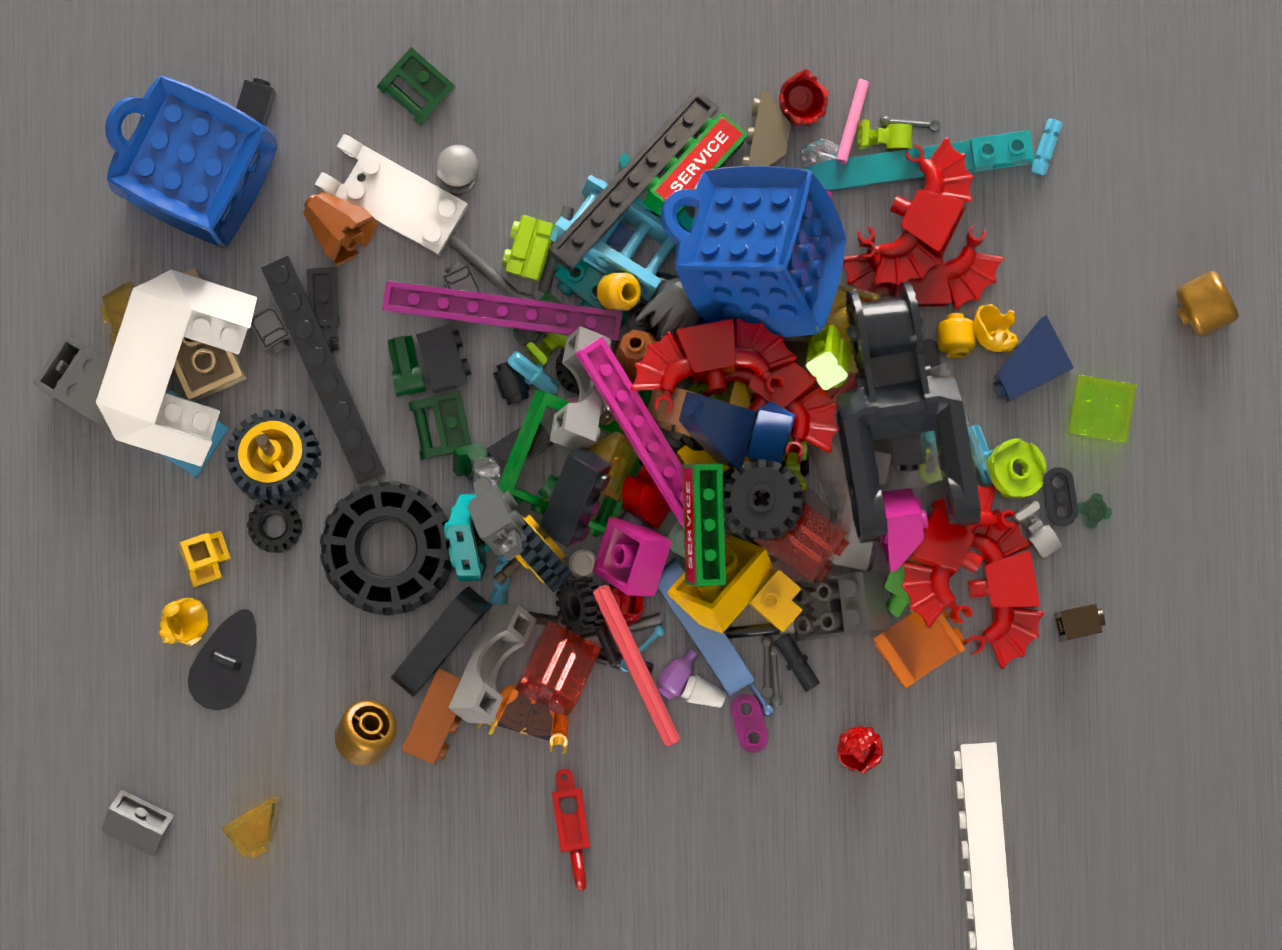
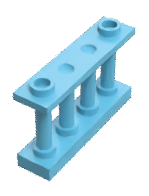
[549,175,677,301]

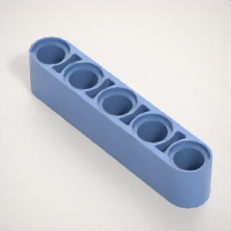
[658,559,755,696]

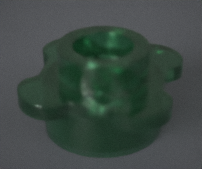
[1078,493,1112,528]

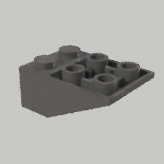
[33,334,112,433]
[792,570,889,641]

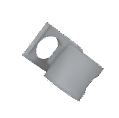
[1011,500,1063,560]

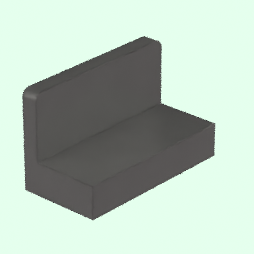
[102,789,175,856]

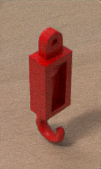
[552,769,591,891]

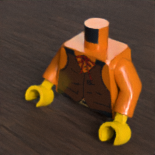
[477,668,569,754]

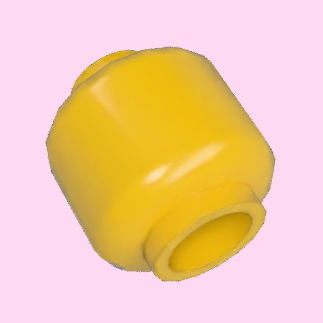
[597,272,641,311]
[937,313,976,359]

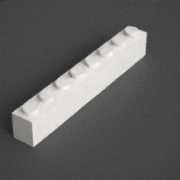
[953,742,1013,950]

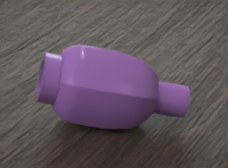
[657,649,698,701]

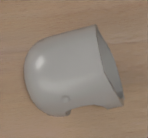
[436,145,479,196]

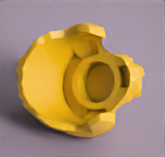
[973,304,1019,353]
[158,598,209,647]

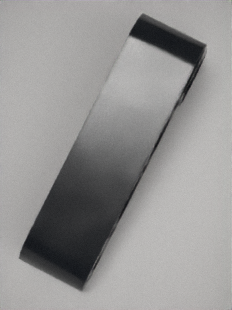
[391,586,491,697]

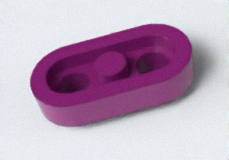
[731,694,768,753]

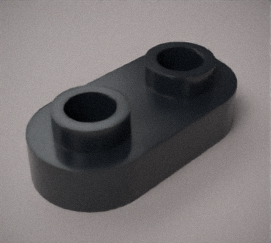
[1043,467,1078,527]

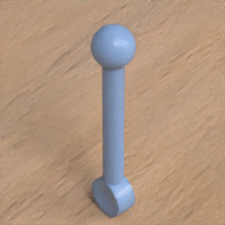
[748,682,774,716]

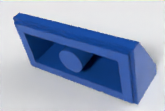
[746,401,796,464]

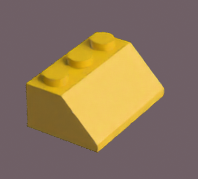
[667,533,775,634]

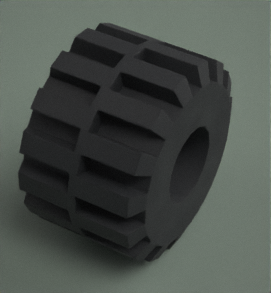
[723,460,805,540]

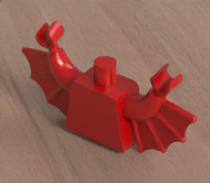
[858,137,974,287]
[843,225,1004,309]
[631,318,797,413]
[697,361,840,464]
[901,485,1015,628]
[963,509,1044,669]

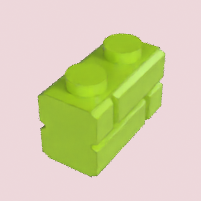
[502,215,555,284]
[806,325,851,390]

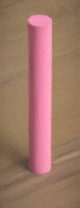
[836,79,869,164]

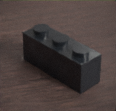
[539,446,613,547]

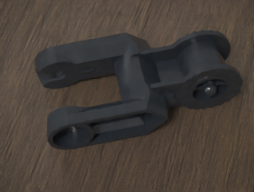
[835,281,981,544]

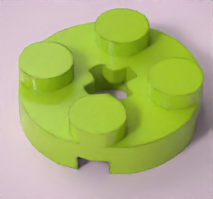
[986,438,1046,499]

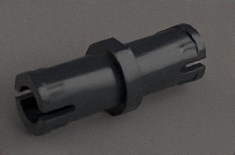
[774,633,820,692]

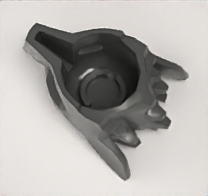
[635,277,701,340]

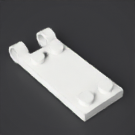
[314,134,469,256]

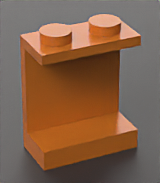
[871,608,966,689]

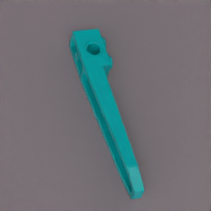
[803,130,1034,192]

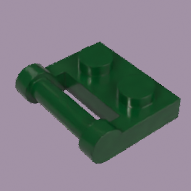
[377,47,456,126]
[408,391,472,461]

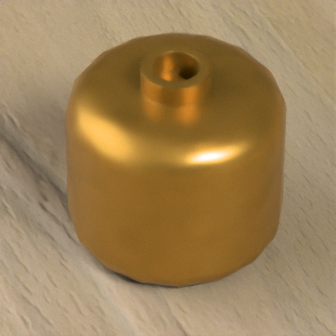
[1176,271,1239,336]
[335,700,397,766]

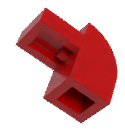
[621,465,671,530]

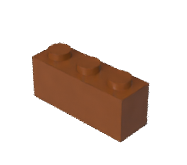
[401,668,462,765]

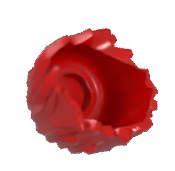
[779,69,829,126]

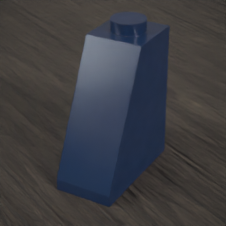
[993,315,1074,403]
[679,392,757,469]

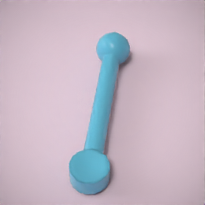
[620,625,665,672]

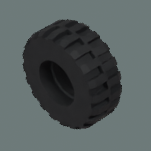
[320,481,453,616]

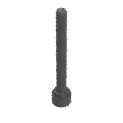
[447,233,537,300]

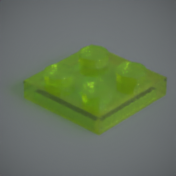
[1067,374,1137,443]

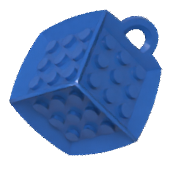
[105,75,277,248]
[660,166,846,337]

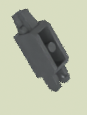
[468,477,527,561]

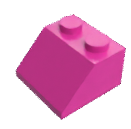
[880,488,928,572]
[592,517,672,596]

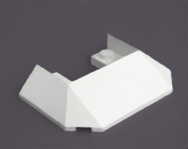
[96,269,257,466]

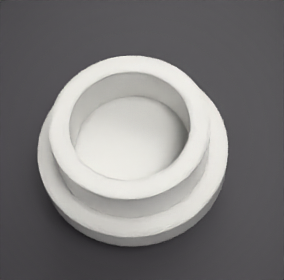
[569,549,597,578]

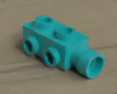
[555,260,629,327]

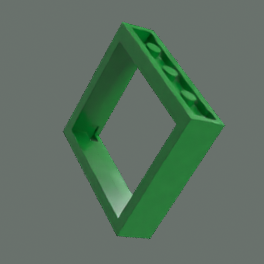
[498,390,640,537]

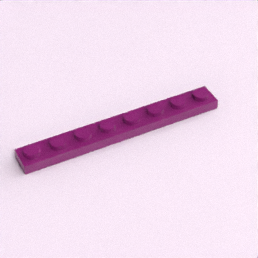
[382,281,622,342]

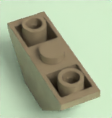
[742,91,791,166]

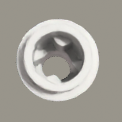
[680,674,726,708]

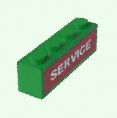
[644,112,749,218]
[682,463,726,586]

